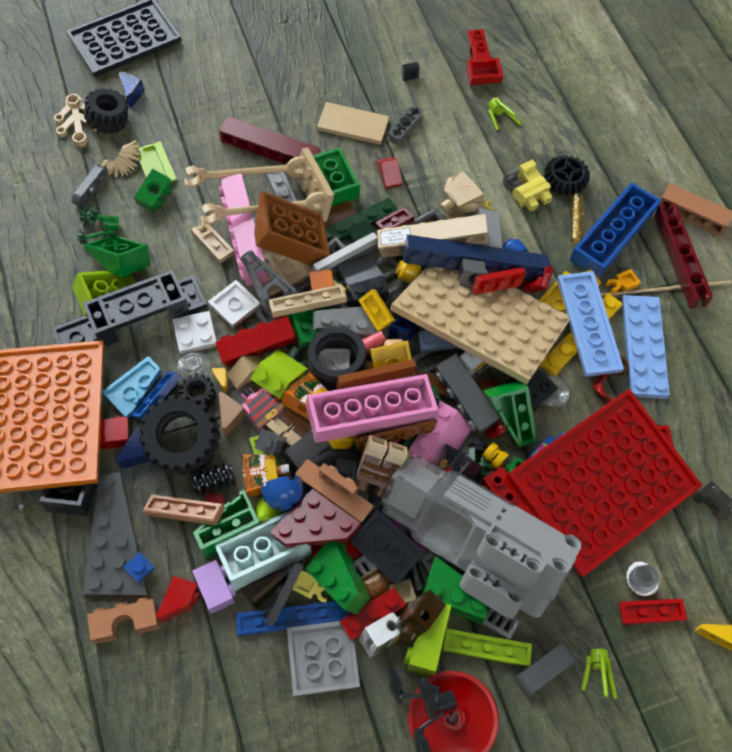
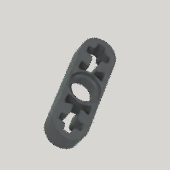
[389,106,423,144]
[72,165,108,208]

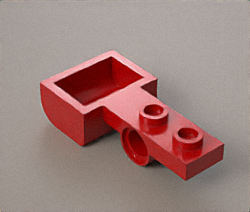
[466,29,503,85]

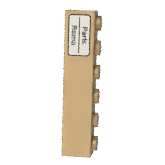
[377,214,489,258]

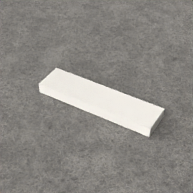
[312,233,378,271]

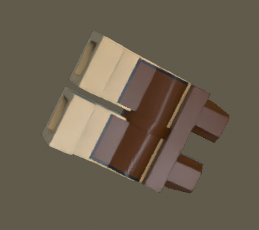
[266,407,312,448]
[356,435,408,498]

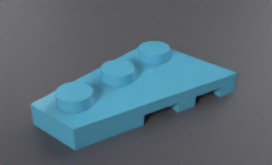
[103,356,162,419]

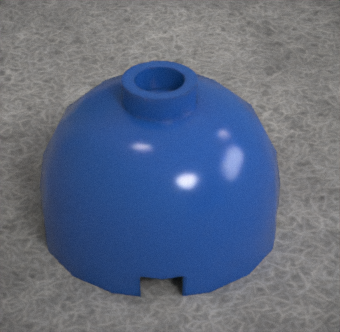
[260,476,303,512]

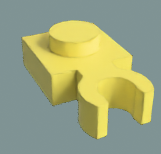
[292,569,327,602]

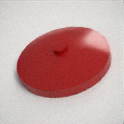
[408,671,499,752]

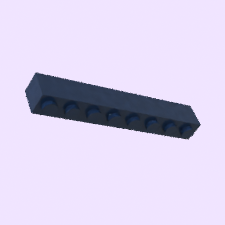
[403,234,550,281]

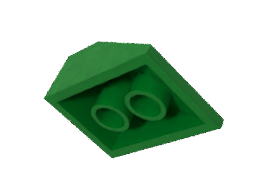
[313,147,360,207]
[84,235,151,277]

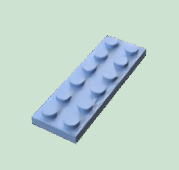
[557,271,624,377]
[621,295,670,399]

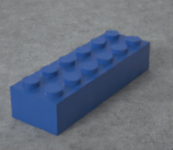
[569,182,661,279]

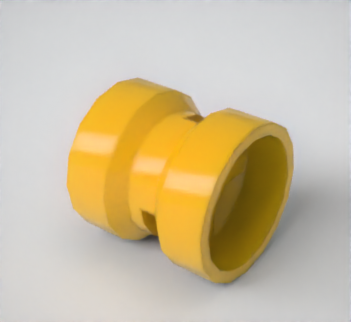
[482,442,509,470]

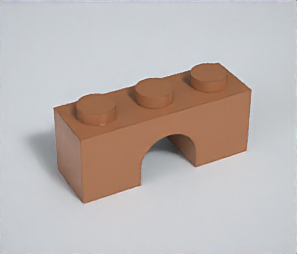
[87,597,160,644]

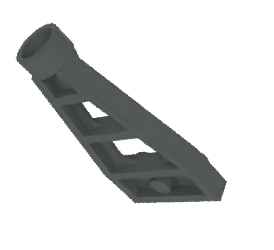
[240,250,298,321]

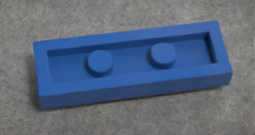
[131,371,181,422]

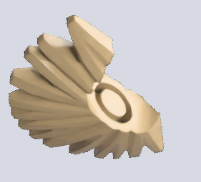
[101,140,140,178]

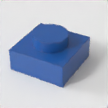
[123,552,155,584]

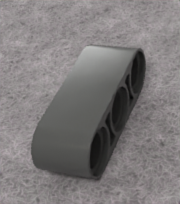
[514,641,577,697]

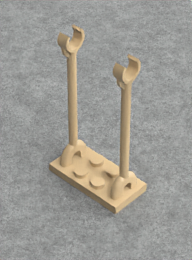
[184,148,334,225]

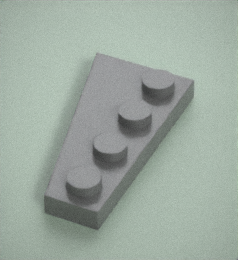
[313,306,388,339]

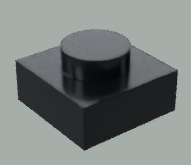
[401,62,420,81]
[335,458,357,481]

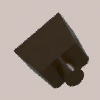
[395,589,446,643]

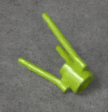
[487,97,521,131]
[581,649,617,699]

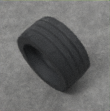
[307,326,366,389]

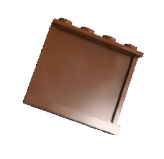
[336,359,438,449]

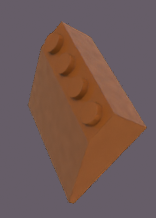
[254,191,330,266]

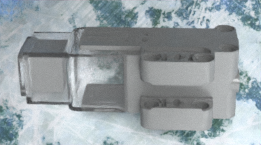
[380,455,582,618]

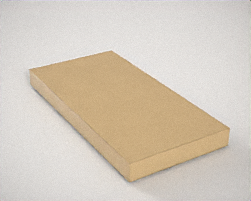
[317,102,390,145]

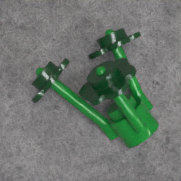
[77,204,119,245]

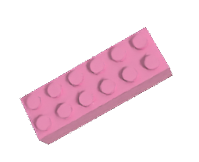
[219,174,268,286]
[306,374,438,443]

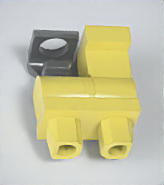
[503,159,552,212]

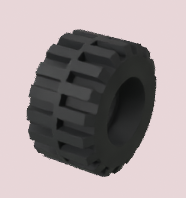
[84,88,129,134]

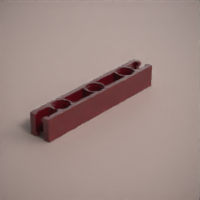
[654,203,713,309]

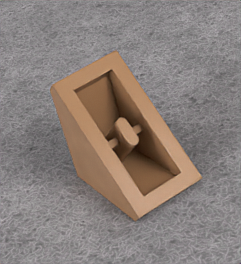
[219,392,246,436]

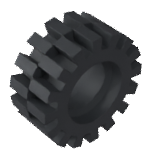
[179,373,216,408]

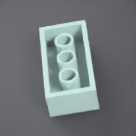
[215,510,312,591]

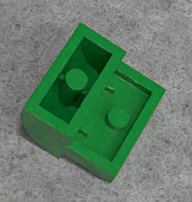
[288,306,329,347]

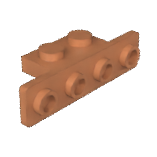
[296,459,373,523]

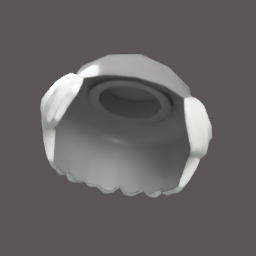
[626,562,659,596]

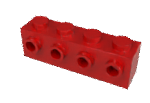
[216,316,297,367]
[480,466,541,521]

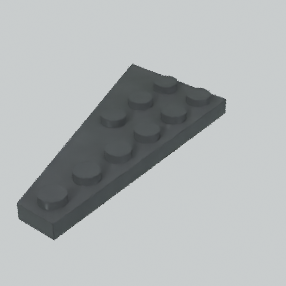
[82,473,149,597]

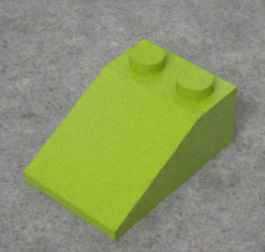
[72,271,136,316]
[404,604,451,678]

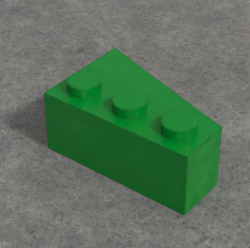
[483,380,537,447]
[193,489,260,560]
[305,541,370,615]
[423,556,489,624]

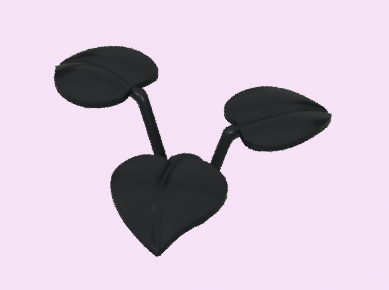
[389,666,456,752]

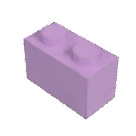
[192,560,236,614]

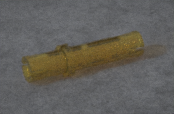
[570,194,584,244]

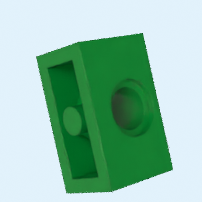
[134,168,173,213]

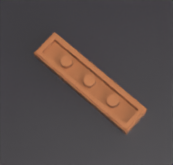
[143,494,225,526]

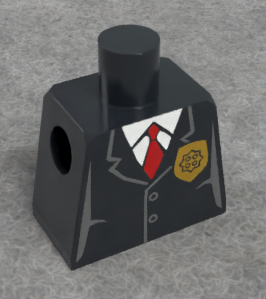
[434,444,483,495]

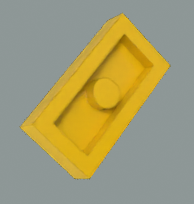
[359,289,395,331]

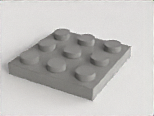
[287,621,360,697]

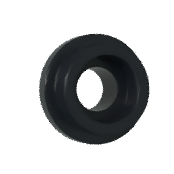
[468,438,488,453]

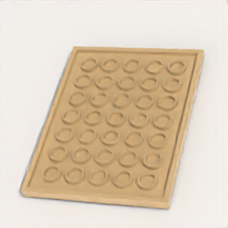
[390,266,569,385]

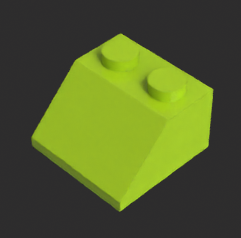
[250,349,309,400]

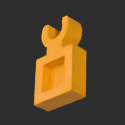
[605,269,641,294]

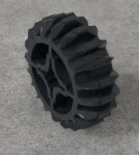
[543,154,590,198]

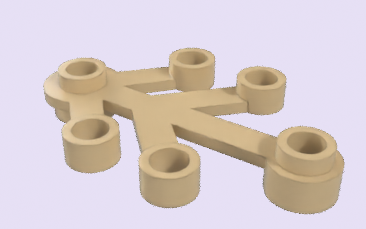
[54,94,97,147]

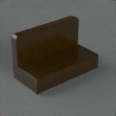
[242,570,287,609]

